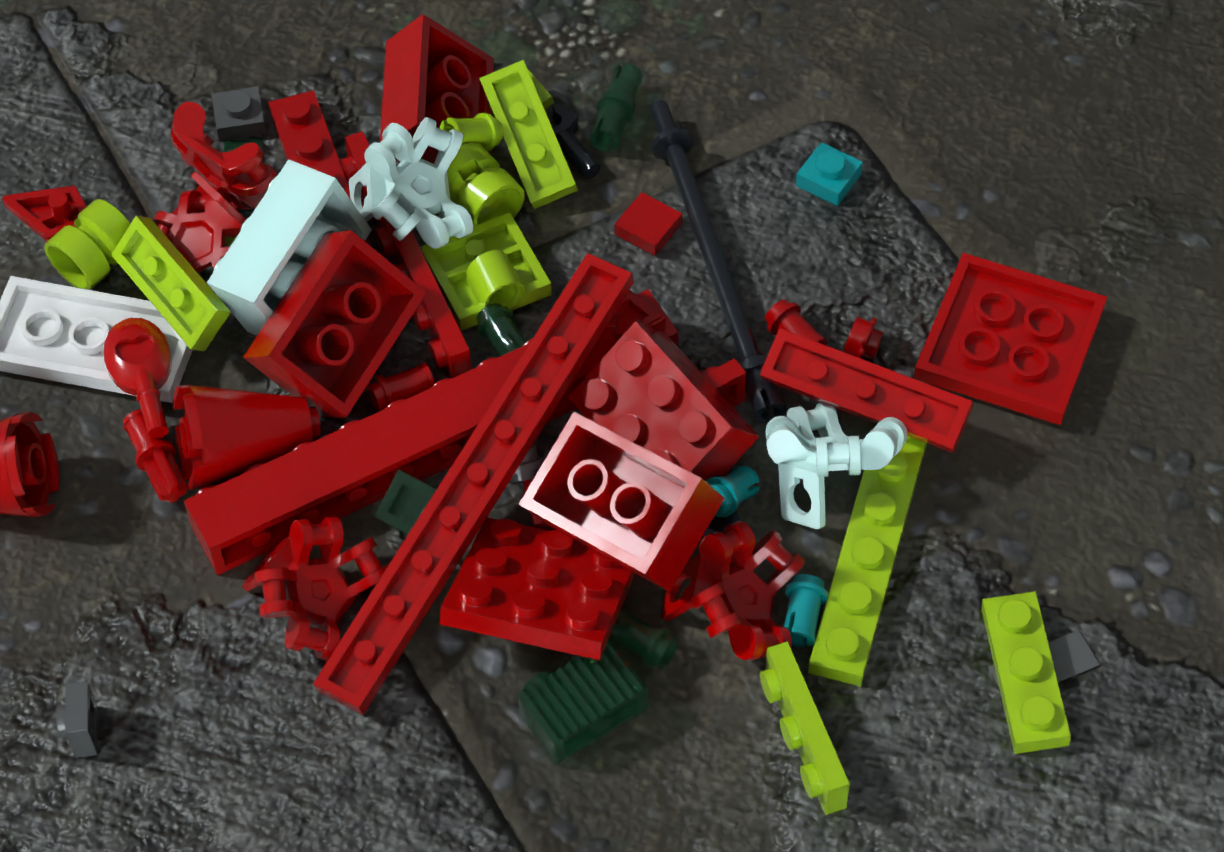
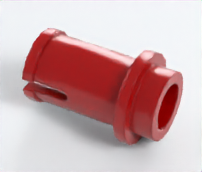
[765,299,827,346]
[367,362,435,412]

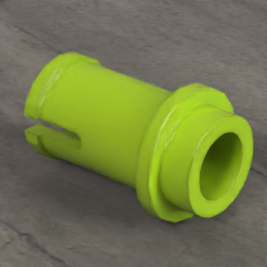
[439,113,503,151]

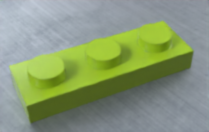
[479,59,579,209]
[111,216,231,351]
[981,591,1071,754]
[760,641,850,815]

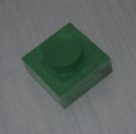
[375,469,437,535]

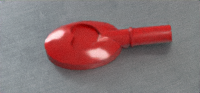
[103,318,172,439]

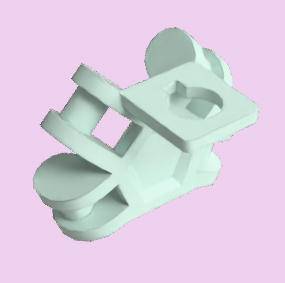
[349,117,473,249]
[765,402,907,529]

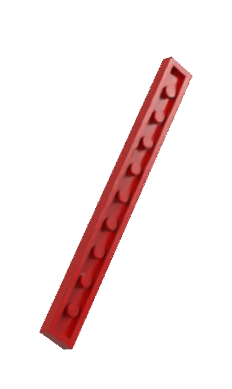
[313,253,634,715]

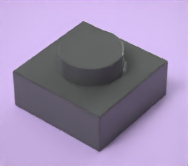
[211,86,266,141]
[56,681,98,758]

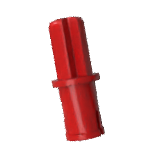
[123,409,188,503]

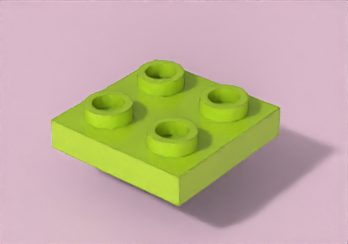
[420,212,552,331]

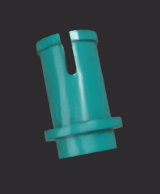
[706,466,760,517]
[784,574,828,647]

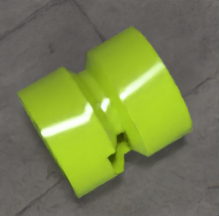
[447,142,525,226]
[44,199,131,290]

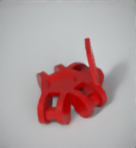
[171,101,277,215]
[153,171,246,300]
[241,517,388,661]
[661,521,805,660]

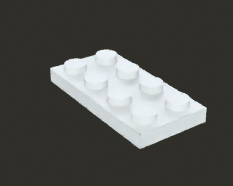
[0,276,192,403]

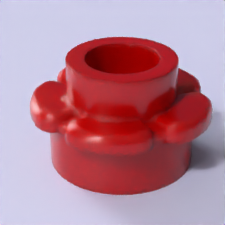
[843,316,884,360]

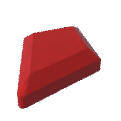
[2,185,87,242]

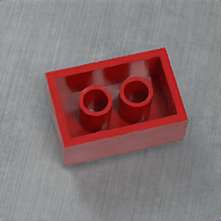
[243,230,427,418]
[568,321,760,481]
[519,412,725,592]

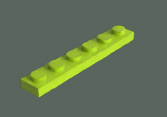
[808,436,927,687]

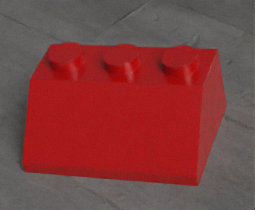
[380,14,494,164]

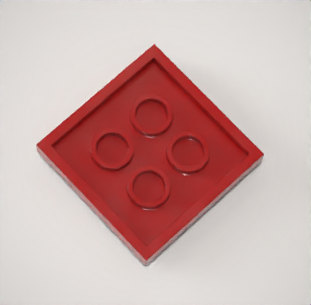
[914,253,1107,425]
[440,517,636,660]

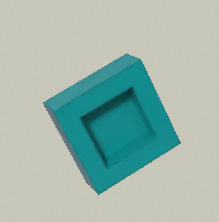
[796,142,863,206]

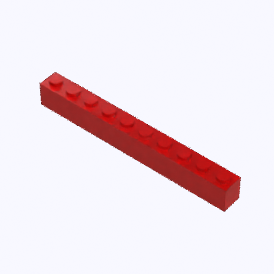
[184,289,678,575]

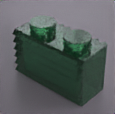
[518,639,648,764]

